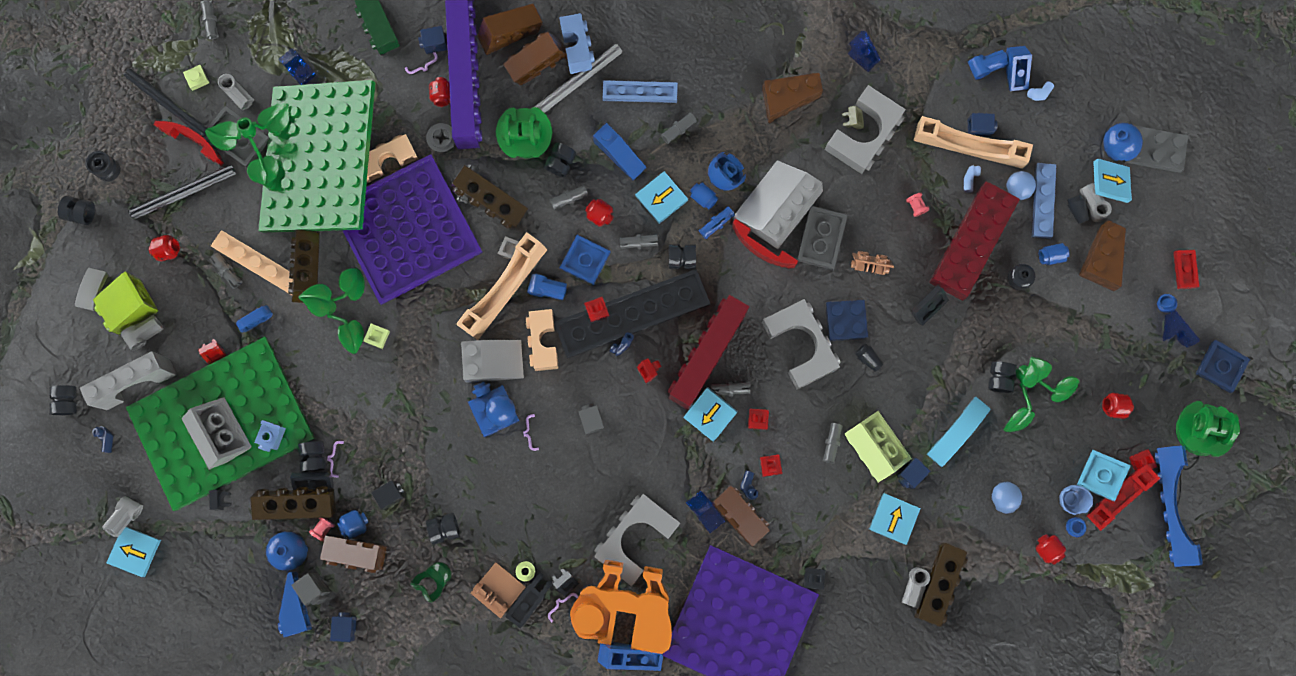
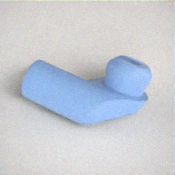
[1027,81,1054,101]
[964,165,981,193]

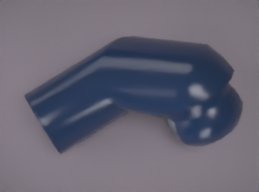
[610,332,634,356]
[92,426,113,453]
[740,470,758,500]

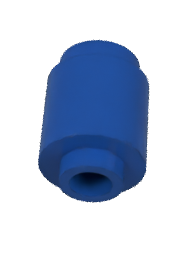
[690,182,719,210]
[1039,243,1070,265]

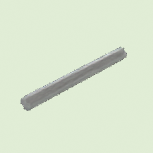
[535,44,622,113]

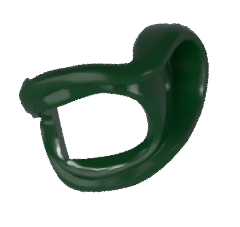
[411,562,452,603]

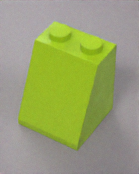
[93,271,158,335]

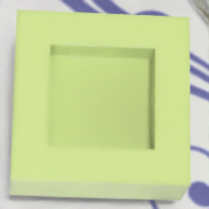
[183,65,209,91]
[364,324,390,349]

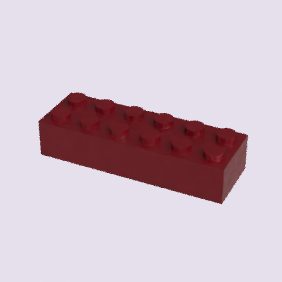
[929,181,1020,301]
[668,295,750,410]

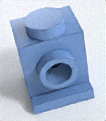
[254,420,286,452]

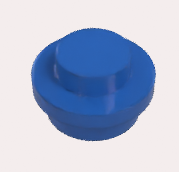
[1157,294,1178,313]
[472,381,491,397]
[1066,517,1086,537]

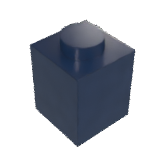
[418,26,448,54]
[968,113,997,138]
[897,458,930,489]
[330,612,356,642]

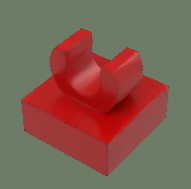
[584,297,609,322]
[198,339,226,365]
[637,358,662,383]
[748,409,769,430]
[1129,449,1157,471]
[760,455,782,477]

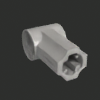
[218,74,254,111]
[1080,183,1112,222]
[121,315,163,351]
[103,496,143,537]
[901,567,930,609]

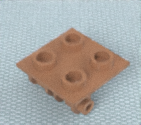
[851,251,894,275]
[471,562,526,618]

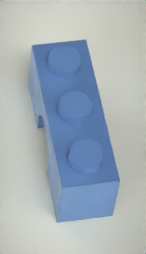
[559,13,595,74]

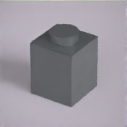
[578,404,604,435]

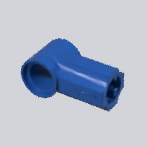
[968,50,1009,80]
[527,274,567,300]

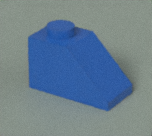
[1006,46,1032,91]

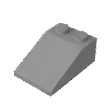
[461,340,524,383]

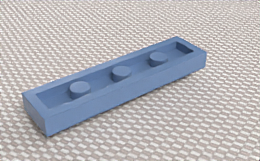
[603,81,677,103]
[1032,163,1056,239]

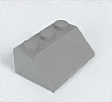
[182,397,251,469]

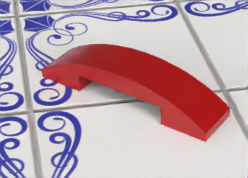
[153,121,224,166]
[732,219,798,268]
[1086,464,1161,531]

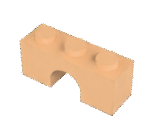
[367,134,418,183]
[526,309,558,371]

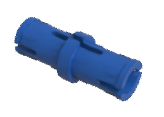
[699,206,735,239]

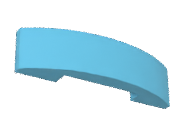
[926,397,991,467]

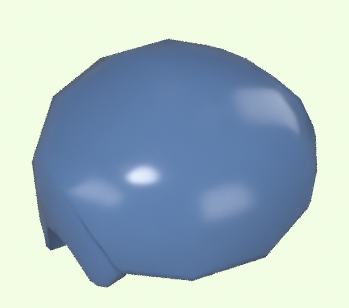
[1006,171,1036,200]
[991,482,1022,514]
[1059,485,1093,515]

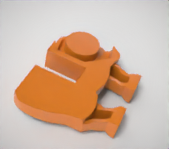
[570,560,672,654]

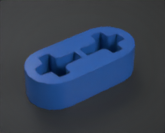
[236,305,273,333]

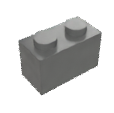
[291,573,331,606]

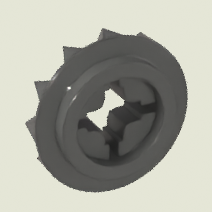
[426,123,455,153]

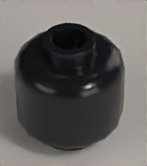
[1007,264,1036,290]

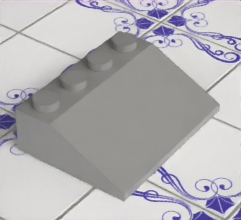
[732,160,823,249]

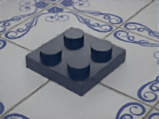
[826,300,868,341]
[1196,340,1250,393]

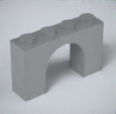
[825,85,906,174]
[762,299,840,390]
[80,351,177,410]
[594,494,680,586]

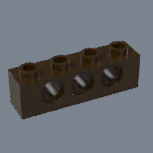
[451,165,528,229]
[288,230,320,303]
[250,486,336,520]
[914,543,968,627]

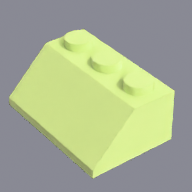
[845,411,912,482]

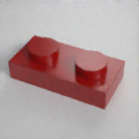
[1173,250,1199,289]

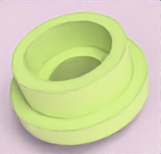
[516,561,536,581]

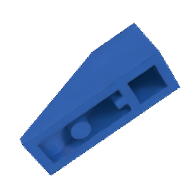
[593,123,646,180]
[278,572,312,637]
[597,642,663,671]

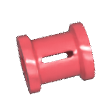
[906,193,930,217]
[309,517,335,542]

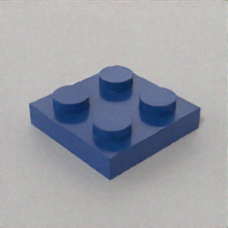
[468,386,520,437]

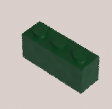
[354,0,400,55]

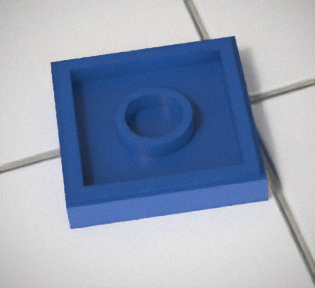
[560,235,611,285]

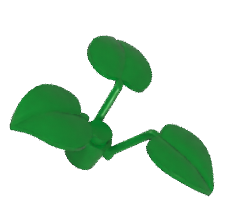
[205,103,290,185]
[299,268,365,354]
[1003,357,1080,432]

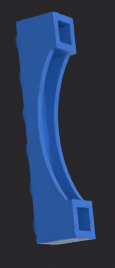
[1155,446,1203,567]

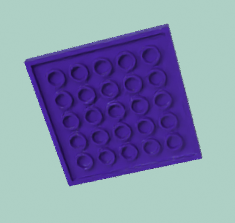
[342,154,483,305]
[662,545,819,676]

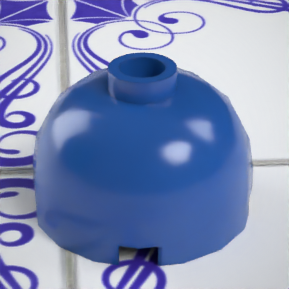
[1103,123,1143,161]
[708,152,746,191]
[266,531,308,571]

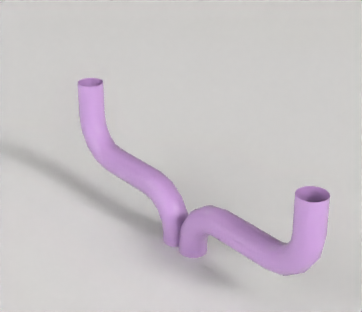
[405,52,438,74]
[523,414,539,451]
[327,441,344,478]
[548,593,578,623]

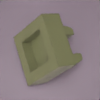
[842,106,864,130]

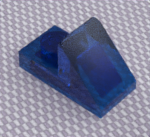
[848,31,881,72]
[278,48,316,85]
[1163,310,1200,348]
[686,491,725,533]

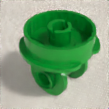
[496,107,552,159]
[1176,401,1240,457]

